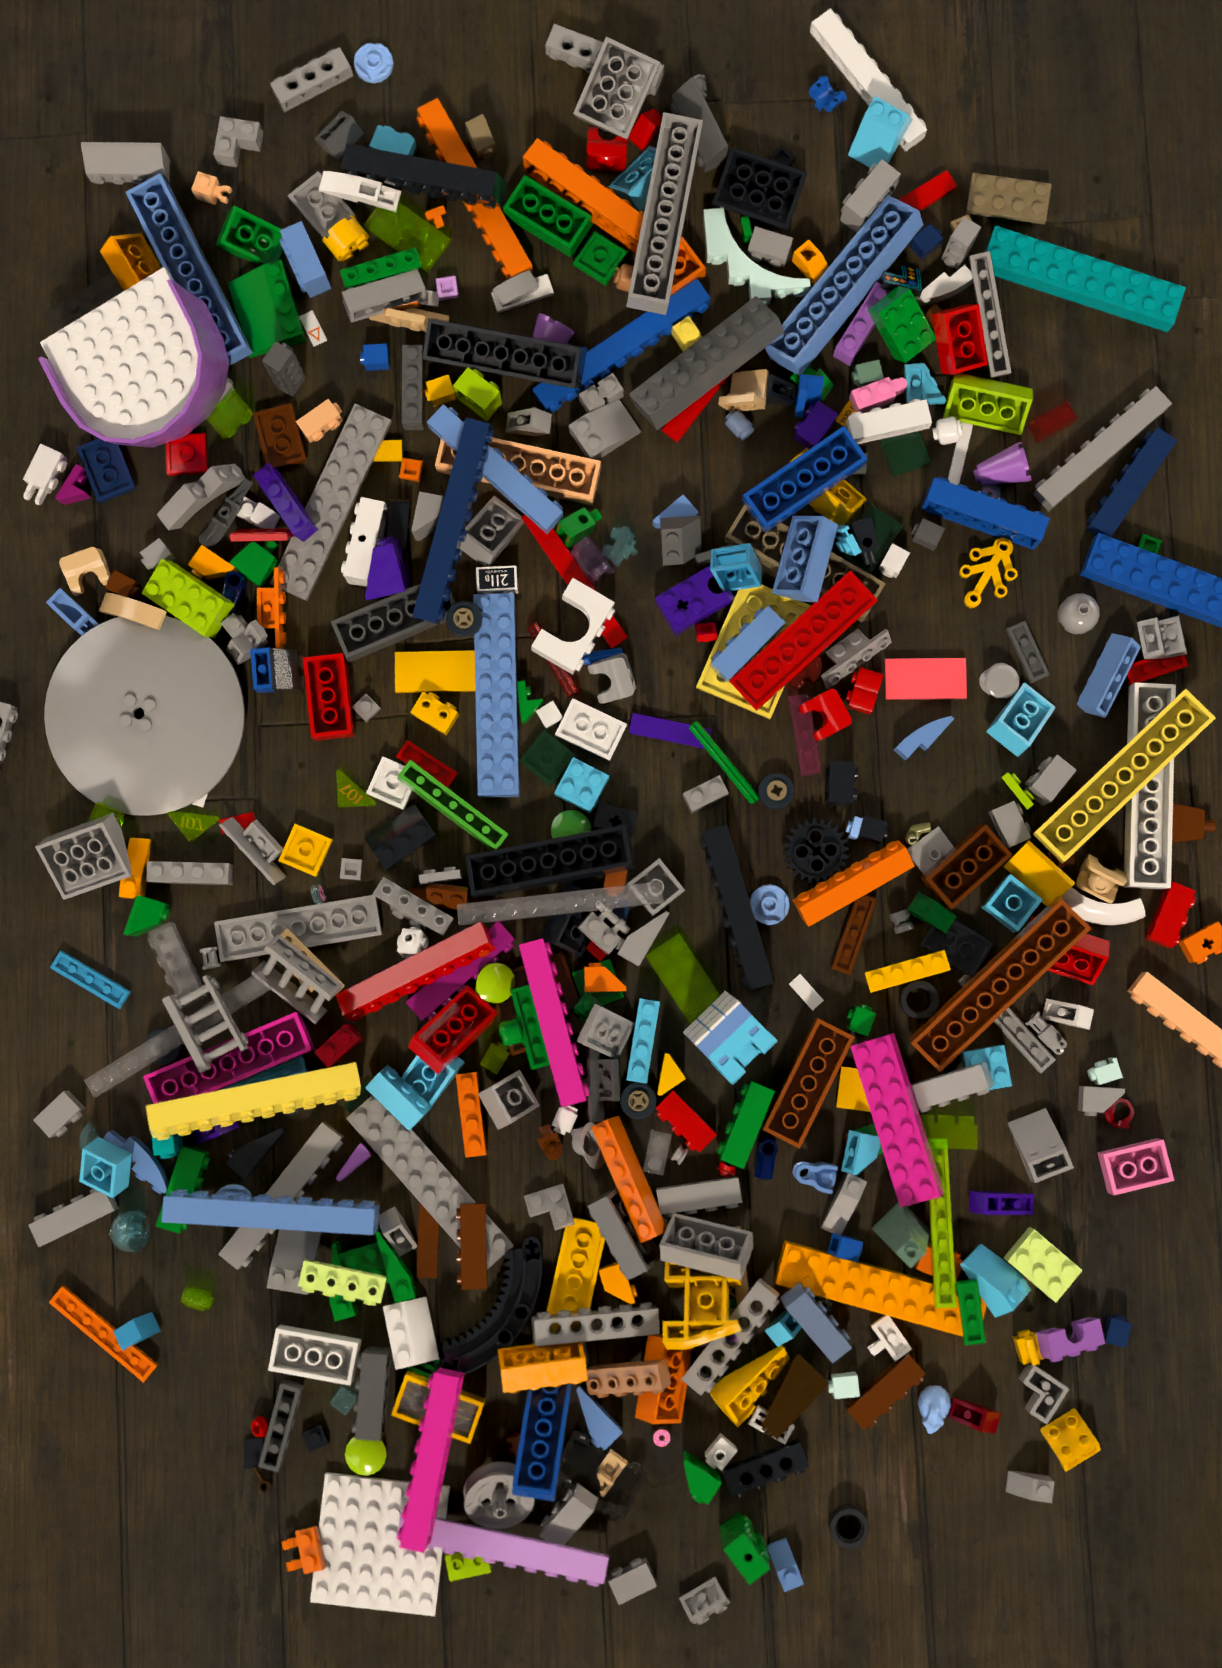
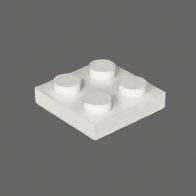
[366,756,412,810]

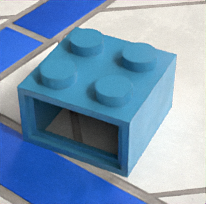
[710,543,762,592]

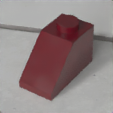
[948,1397,1001,1434]

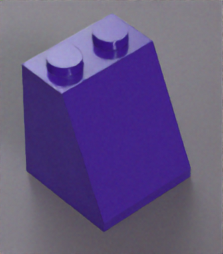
[365,536,411,600]

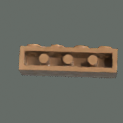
[586,1359,671,1398]

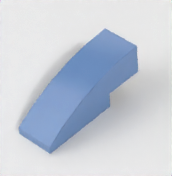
[46,588,99,636]
[894,716,954,760]

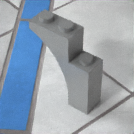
[157,464,245,530]

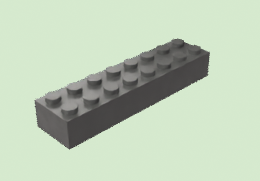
[629,296,785,431]

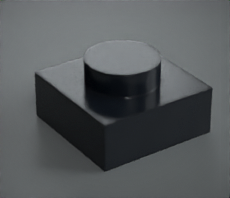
[301,1423,330,1453]

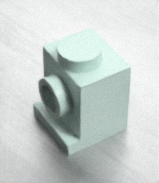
[1087,1057,1123,1085]

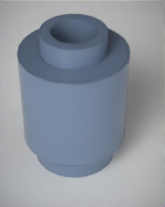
[725,410,754,440]

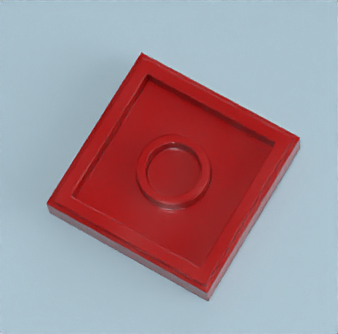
[166,433,208,476]

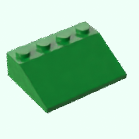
[228,260,306,358]

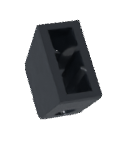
[846,517,879,566]

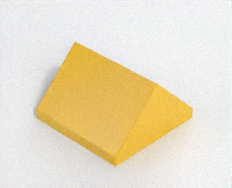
[657,1052,686,1095]

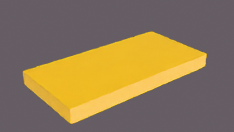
[395,650,476,693]

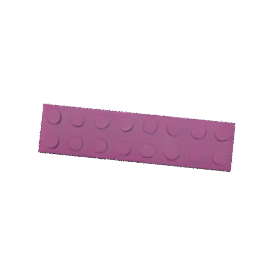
[519,938,590,1107]
[143,1012,315,1104]
[850,1033,944,1207]
[397,1368,465,1553]

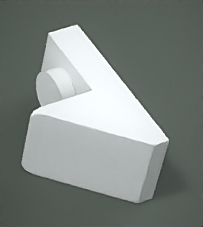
[237,497,281,529]

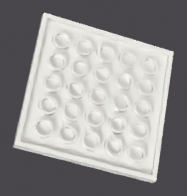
[310,1472,450,1616]

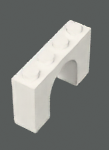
[531,578,616,675]

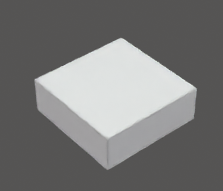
[536,701,563,729]

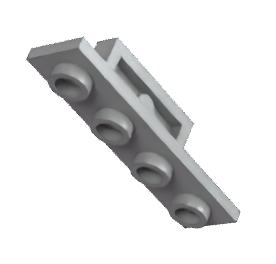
[821,629,892,689]
[219,817,287,885]
[373,877,454,936]

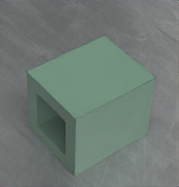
[852,360,884,388]

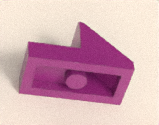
[55,464,91,505]

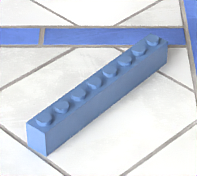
[427,405,563,534]

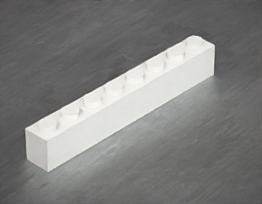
[810,9,927,152]

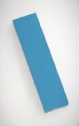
[50,950,131,1009]

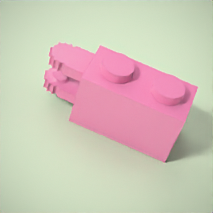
[849,377,907,414]

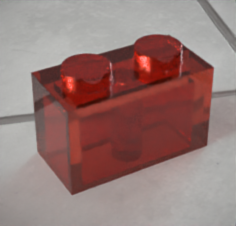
[1028,401,1077,444]

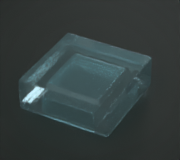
[329,1385,357,1416]

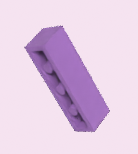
[833,282,891,366]

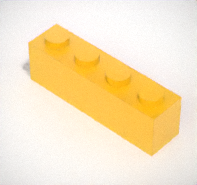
[865,950,951,993]

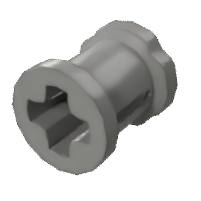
[199,947,221,970]

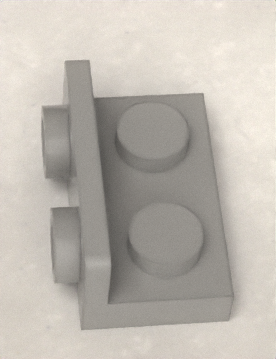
[679,1577,730,1625]

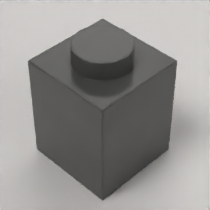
[911,518,945,551]

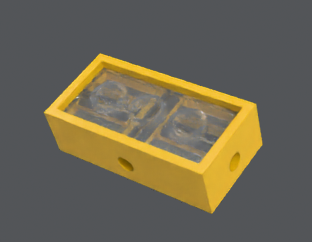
[391,1370,486,1444]

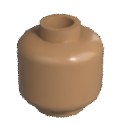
[613,264,634,292]

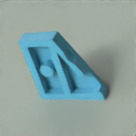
[904,363,946,405]

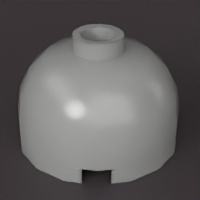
[1058,593,1100,634]

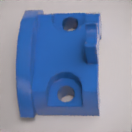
[809,75,847,112]

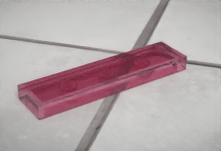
[788,693,822,776]

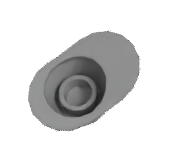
[571,1122,605,1169]

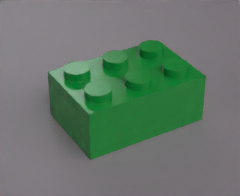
[867,286,936,363]

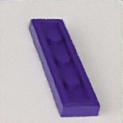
[629,713,712,749]

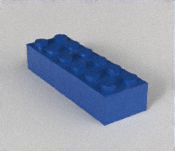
[742,426,868,533]
[921,477,1050,550]
[512,1383,572,1501]

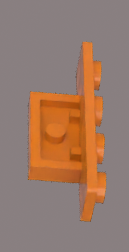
[257,567,287,649]

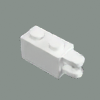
[23,444,67,505]

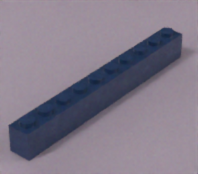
[412,418,494,625]

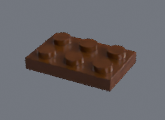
[253,403,307,469]

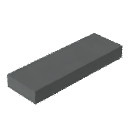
[1005,621,1050,684]

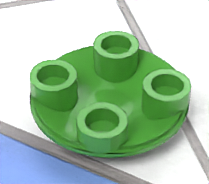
[551,810,591,839]

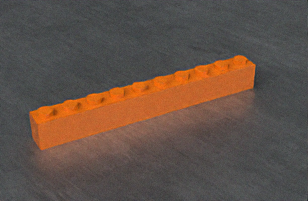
[416,98,533,279]

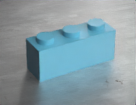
[365,1065,432,1131]

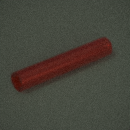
[527,622,580,698]

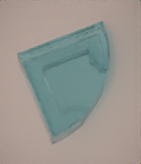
[79,1123,99,1150]

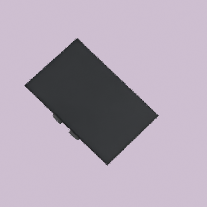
[243,1438,263,1469]

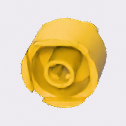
[322,215,369,263]

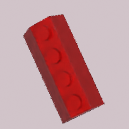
[1026,916,1110,986]

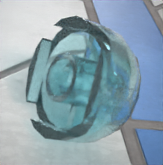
[110,1210,150,1252]

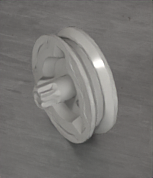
[464,1462,534,1529]

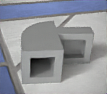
[226,620,268,665]

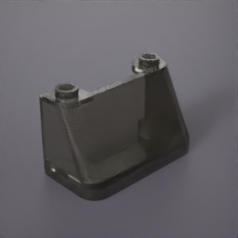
[556,1430,647,1523]

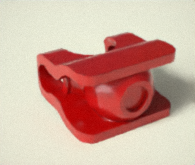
[587,127,628,172]
[798,689,852,741]

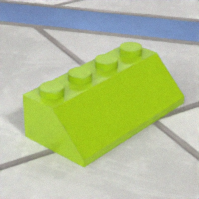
[943,373,1033,435]

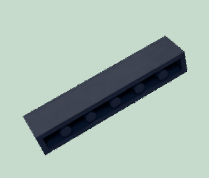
[1086,427,1177,537]

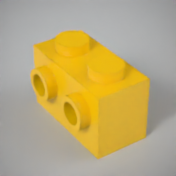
[410,692,459,735]

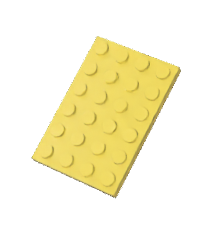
[696,584,811,719]

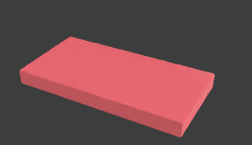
[884,658,967,700]

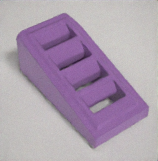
[336,1142,373,1182]

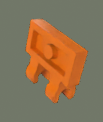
[282,1526,326,1574]

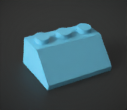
[608,146,657,211]

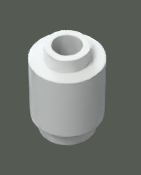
[552,1106,578,1135]

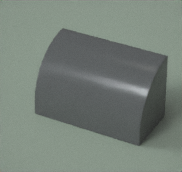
[315,111,364,161]

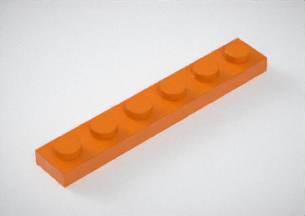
[49,1285,158,1382]

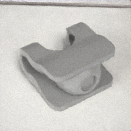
[588,653,636,703]

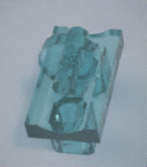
[602,526,638,567]

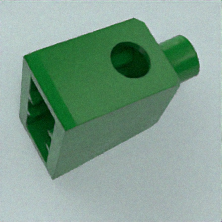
[556,508,602,549]
[229,541,278,588]

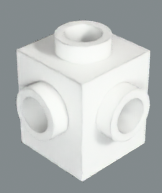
[397,927,429,958]

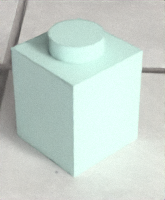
[828,1372,860,1399]

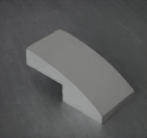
[492,270,539,307]

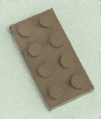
[966,173,1051,224]

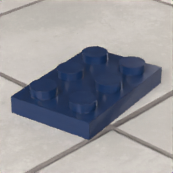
[76,438,137,504]

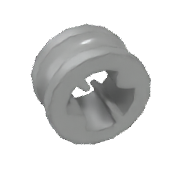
[671,1144,689,1165]

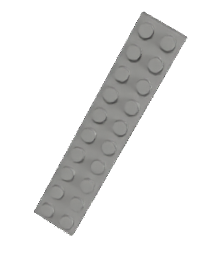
[270,404,392,601]
[346,1095,514,1270]

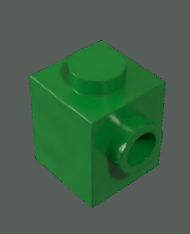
[846,1004,876,1037]

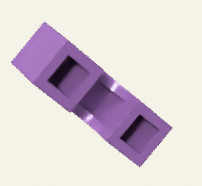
[1036,1317,1105,1362]

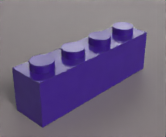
[253,463,319,542]

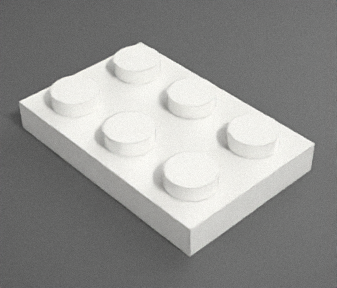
[555,698,627,761]

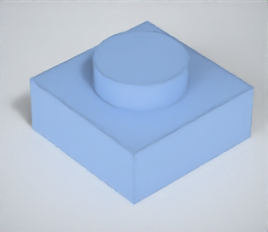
[846,816,863,840]

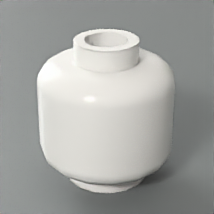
[932,417,963,445]

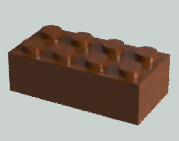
[920,824,1012,909]

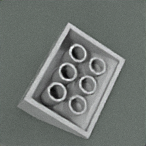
[573,37,661,139]
[35,813,132,900]

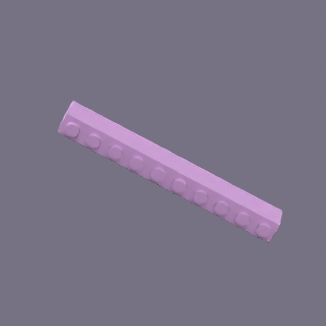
[396,1512,609,1587]

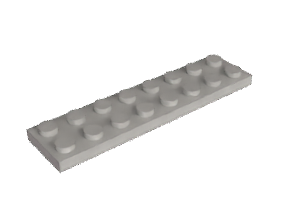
[214,895,382,962]

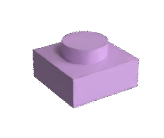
[436,276,459,301]

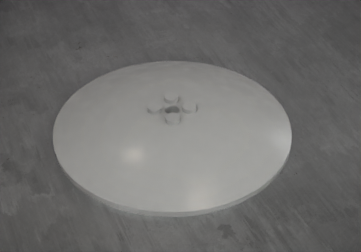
[44,616,245,816]

